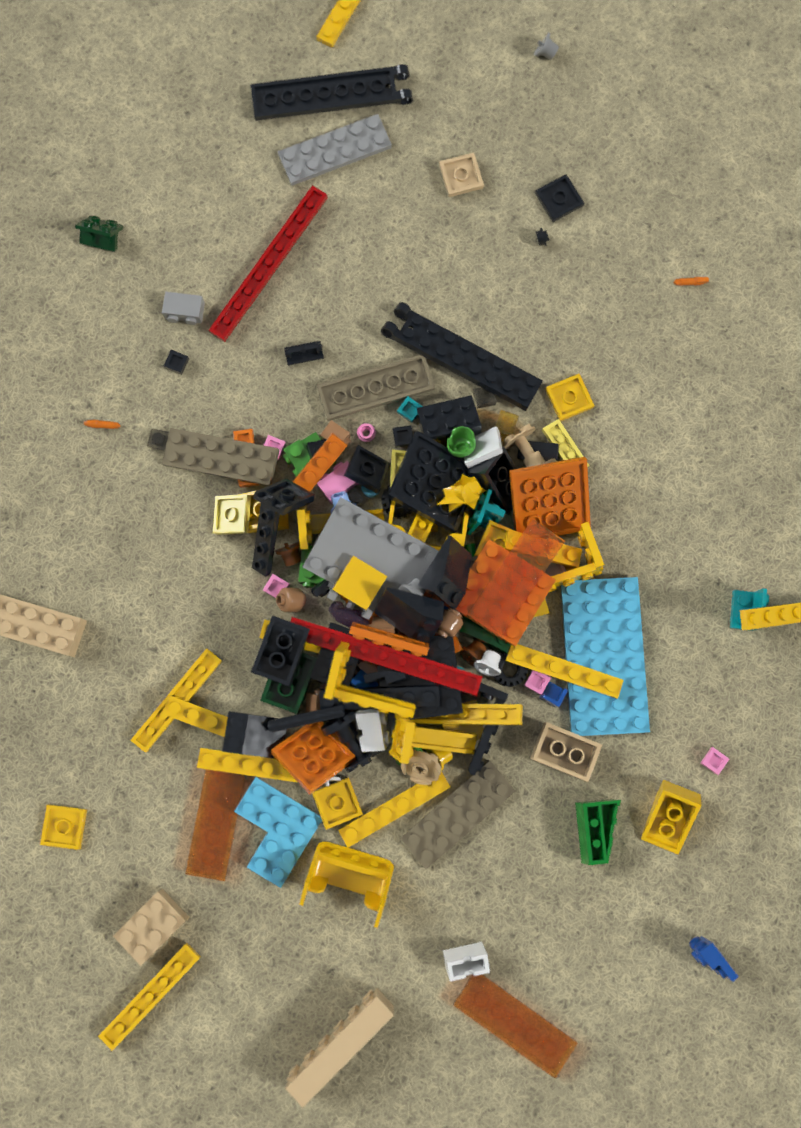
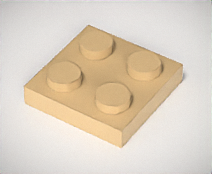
[439,153,484,197]

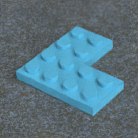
[234,777,322,888]

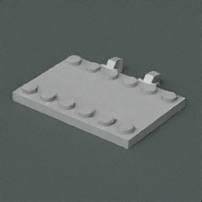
[302,497,439,620]

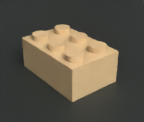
[530,722,602,782]
[113,889,190,966]

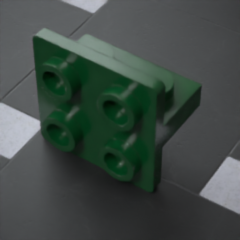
[75,216,123,252]

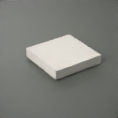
[464,426,503,468]

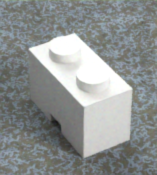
[355,708,391,752]
[443,942,490,981]

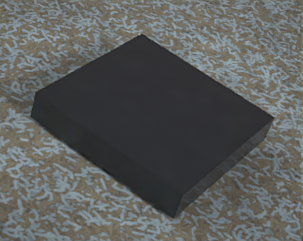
[535,174,585,222]
[344,445,391,494]

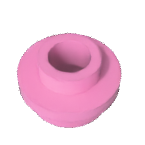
[357,423,376,442]

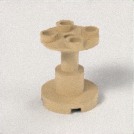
[503,424,557,467]

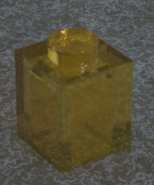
[495,410,519,442]

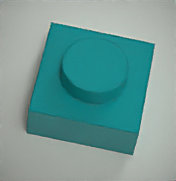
[397,396,423,423]

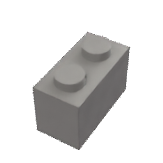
[162,292,205,325]

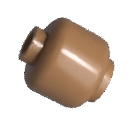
[276,587,306,613]
[436,608,463,639]

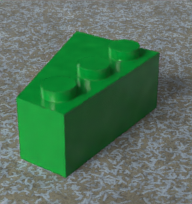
[575,799,621,865]

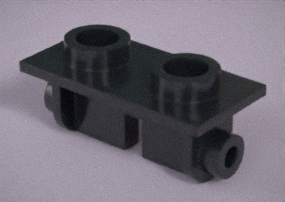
[284,341,324,366]

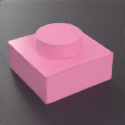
[264,435,286,460]
[263,574,290,598]
[524,670,551,695]
[701,747,729,775]

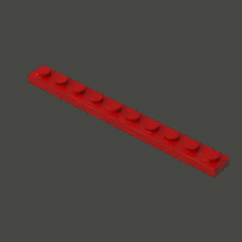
[209,185,328,342]
[290,617,483,696]

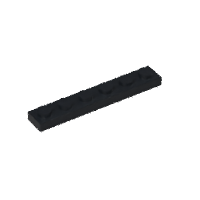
[319,684,440,710]

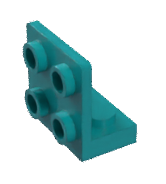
[730,588,769,631]

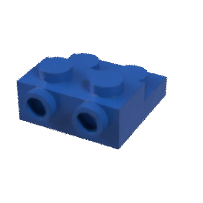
[689,936,739,982]

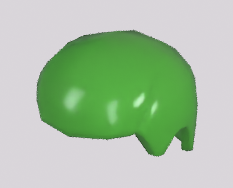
[447,426,476,458]

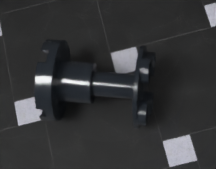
[321,709,381,773]

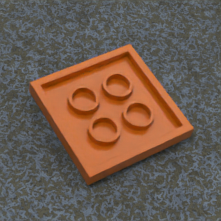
[271,722,356,795]

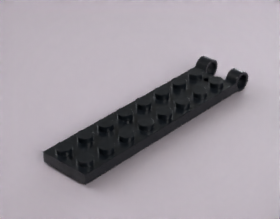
[250,64,413,121]
[381,302,543,411]

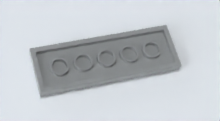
[278,114,392,186]

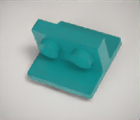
[466,489,505,536]

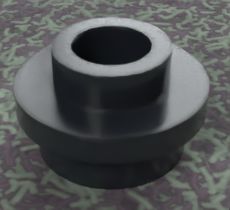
[536,228,550,246]

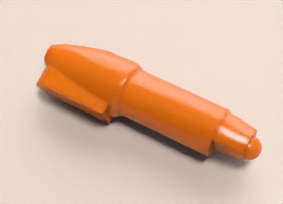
[674,277,709,286]
[84,419,121,429]

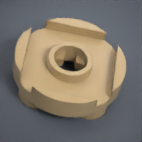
[401,749,441,785]

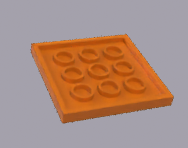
[509,457,591,539]
[456,540,556,647]

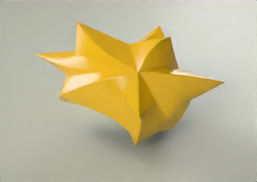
[436,474,486,512]

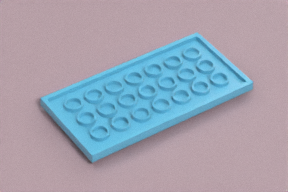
[560,577,650,736]

